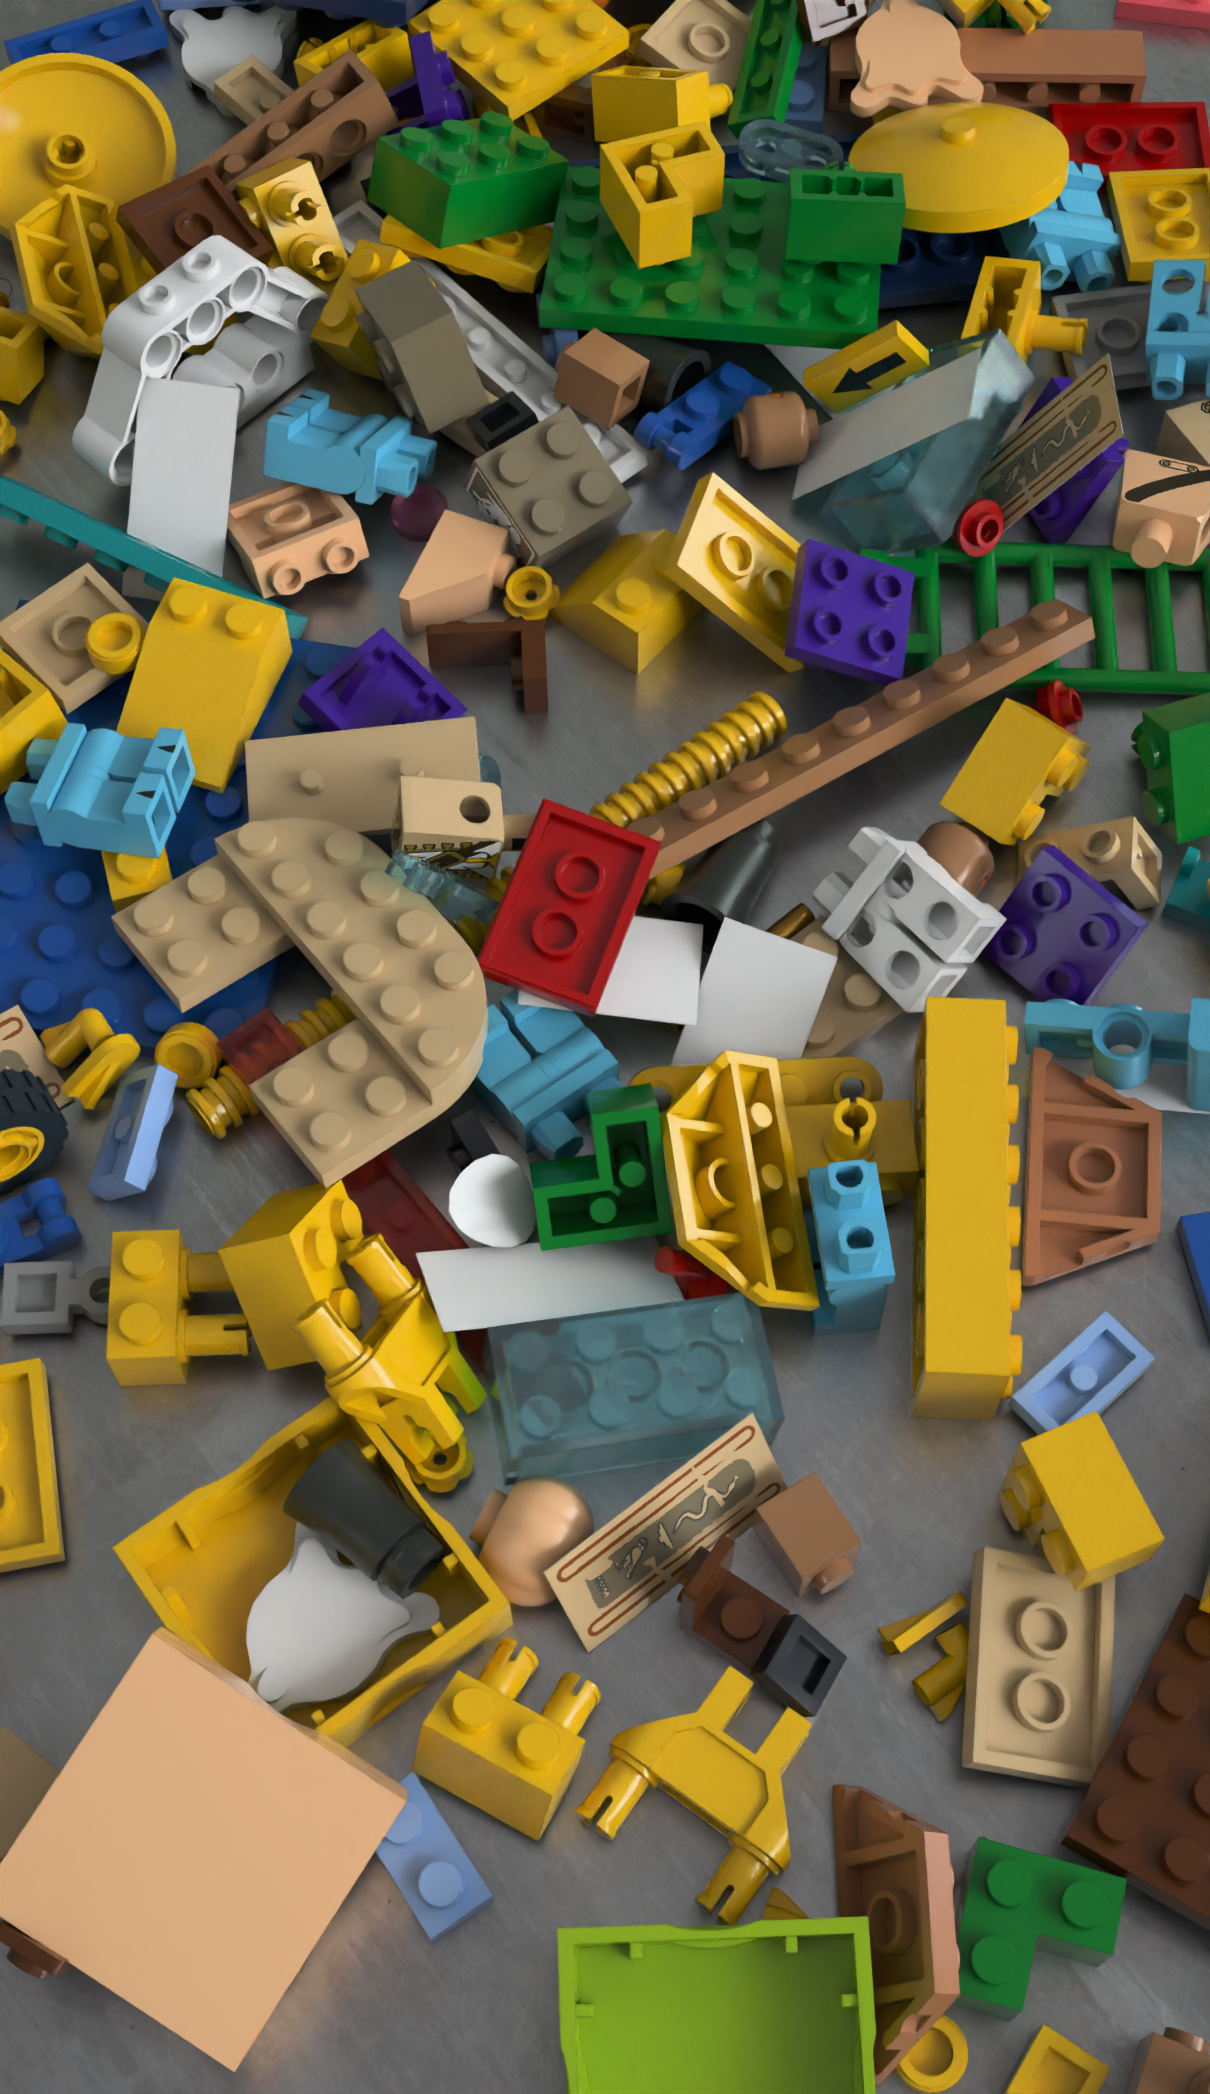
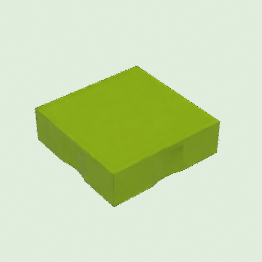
[557,1916,876,2094]

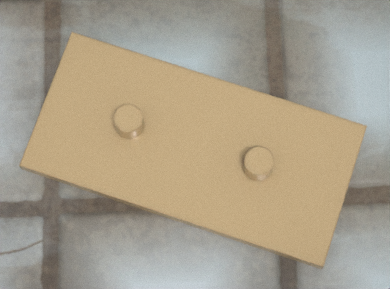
[245,716,481,836]

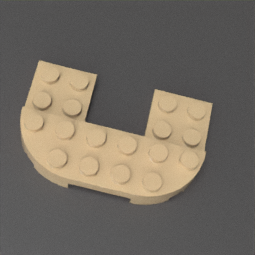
[111,818,489,1189]

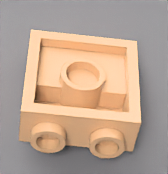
[226,482,370,599]

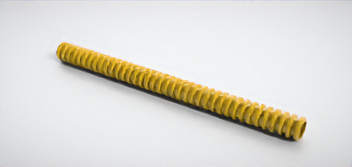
[186,691,788,1140]

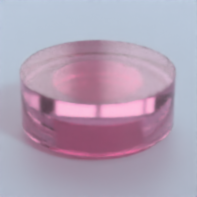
[391,485,448,543]

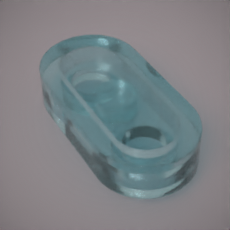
[738,119,843,183]

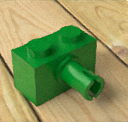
[783,161,906,267]
[1131,692,1210,844]

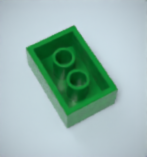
[367,112,569,249]

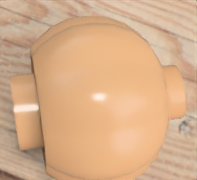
[469,1476,594,1607]

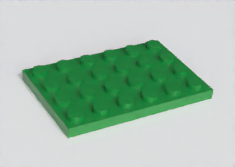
[539,166,881,350]

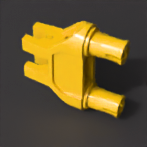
[291,1233,488,1465]
[574,1666,812,1925]

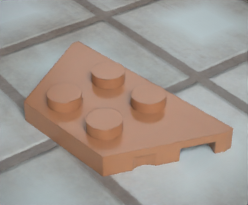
[1021,1047,1162,1286]
[832,1784,960,2085]

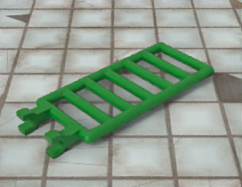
[859,539,1210,695]

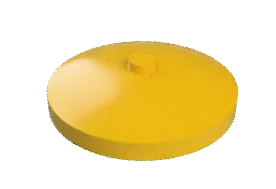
[0,53,177,241]
[848,102,1069,233]

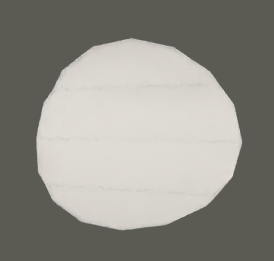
[448,1154,536,1248]

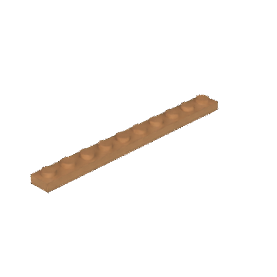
[626,599,1095,880]

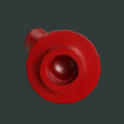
[945,498,1004,557]
[995,680,1083,735]
[654,1246,728,1312]

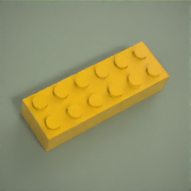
[911,996,1022,1421]

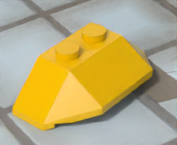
[10,184,127,360]
[660,1050,820,1311]

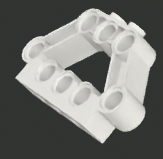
[71,235,330,486]

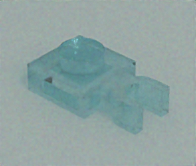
[384,850,500,925]

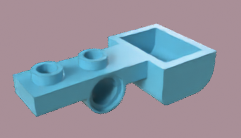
[1024,998,1210,1112]

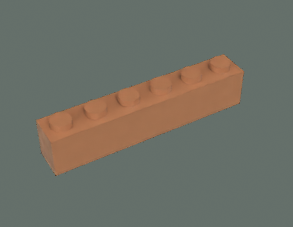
[826,26,1147,115]

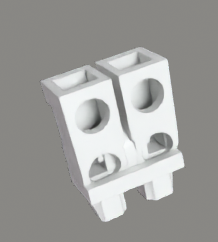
[812,827,1007,1013]

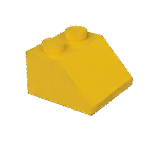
[548,529,704,675]

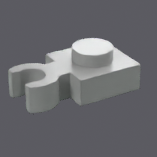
[0,1260,111,1335]

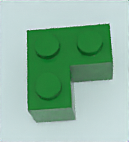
[529,1083,673,1251]
[951,1837,1127,2022]

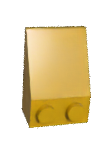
[116,577,293,794]

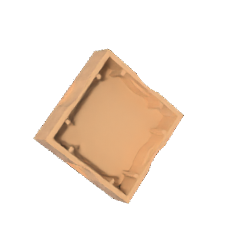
[0,1627,408,2073]

